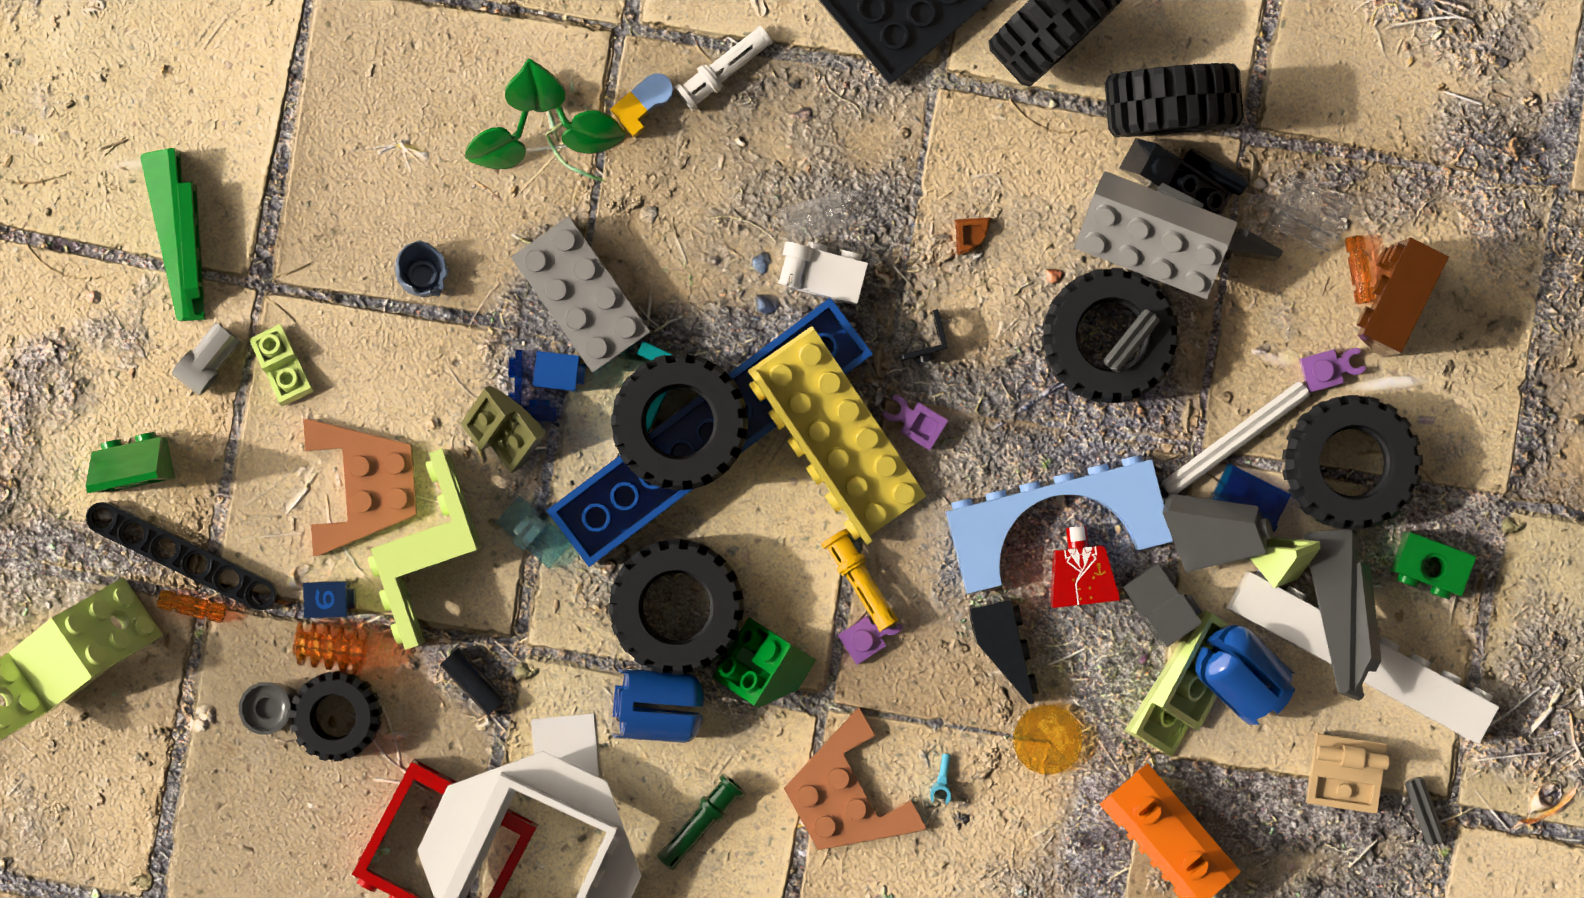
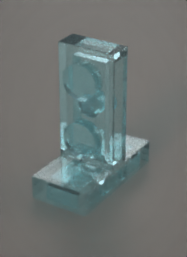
[496,496,571,568]

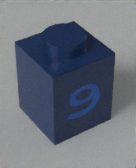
[303,580,356,618]

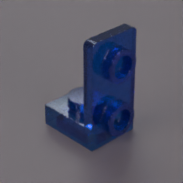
[508,350,559,422]

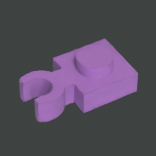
[1299,348,1366,393]
[882,395,948,451]
[838,616,903,665]

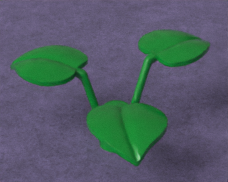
[465,58,626,169]

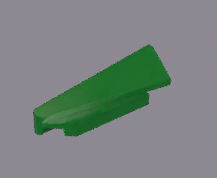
[140,148,206,321]

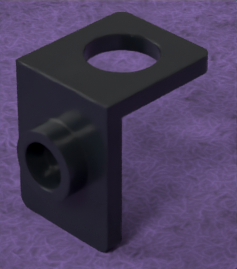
[900,309,948,364]

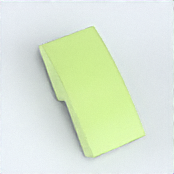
[249,324,314,407]

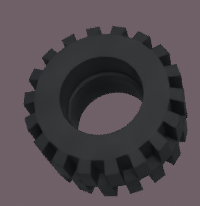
[289,671,382,762]

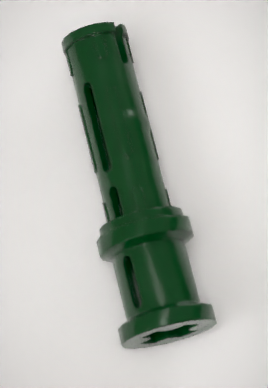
[657,773,746,870]

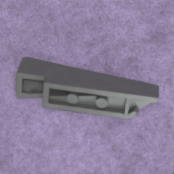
[1303,529,1382,701]

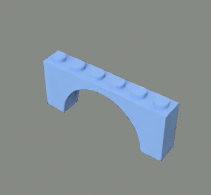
[945,454,1173,594]

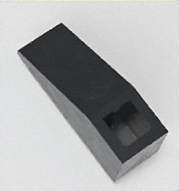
[1119,138,1233,214]
[968,599,1039,704]

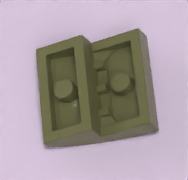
[460,386,547,473]

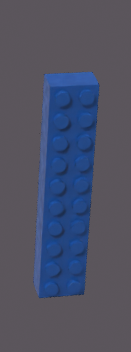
[546,297,873,567]

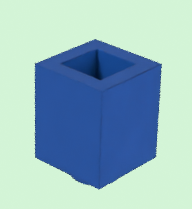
[533,351,586,392]

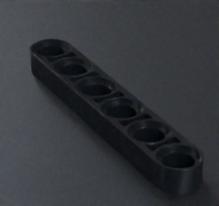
[86,502,278,610]

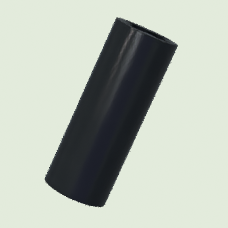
[440,648,507,716]

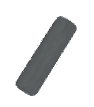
[1104,309,1160,372]
[1405,777,1445,846]

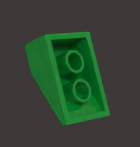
[85,432,175,493]

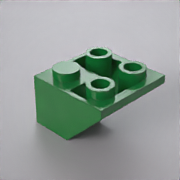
[712,617,816,708]

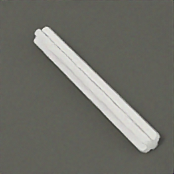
[1162,381,1310,495]

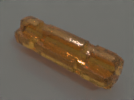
[1345,235,1375,304]
[157,590,227,623]

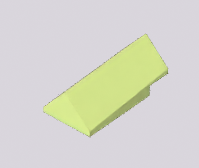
[1124,611,1228,757]

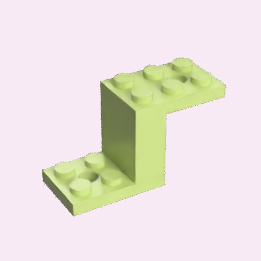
[368,449,482,650]
[0,577,163,741]

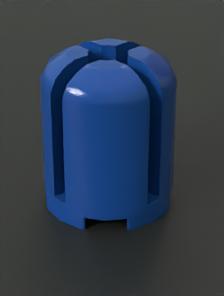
[1195,625,1295,725]
[613,668,704,743]

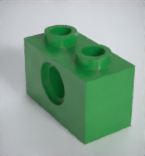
[1390,532,1476,600]

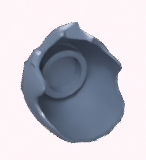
[395,240,449,297]

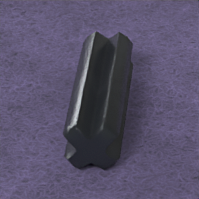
[1183,148,1249,195]

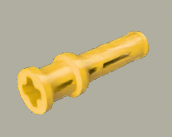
[821,528,899,632]

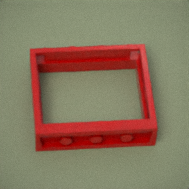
[352,759,539,898]

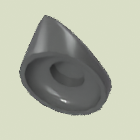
[239,682,296,735]

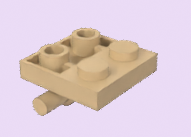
[1305,733,1389,814]

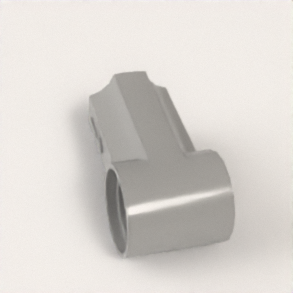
[172,322,241,396]

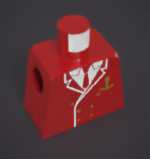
[1050,526,1120,608]

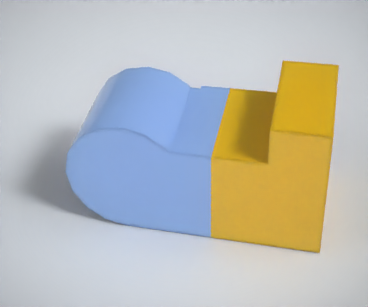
[610,73,673,139]

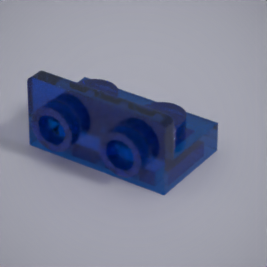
[1209,463,1291,532]

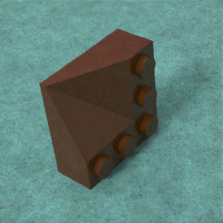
[1356,237,1449,357]

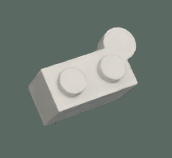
[778,241,868,306]

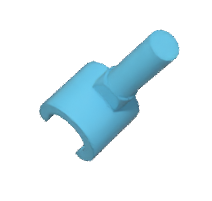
[930,753,951,805]

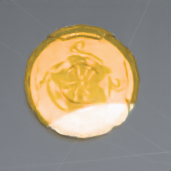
[1013,704,1082,774]

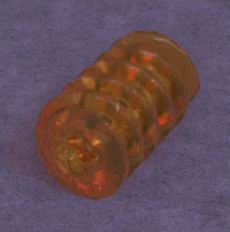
[293,621,369,674]

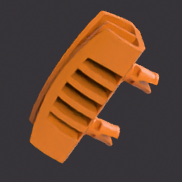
[1100,763,1241,898]

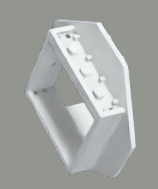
[417,751,641,898]

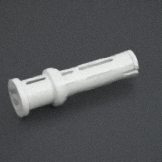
[674,26,773,112]

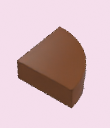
[954,217,990,255]

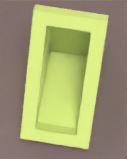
[1249,536,1320,588]

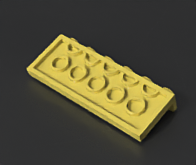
[748,326,926,545]

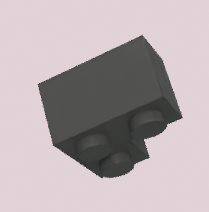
[1120,563,1202,647]

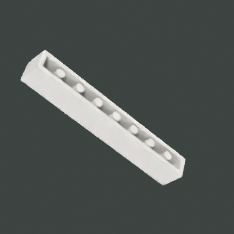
[1226,569,1499,744]

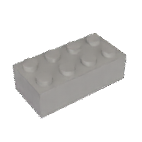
[1074,171,1238,300]
[511,216,652,374]

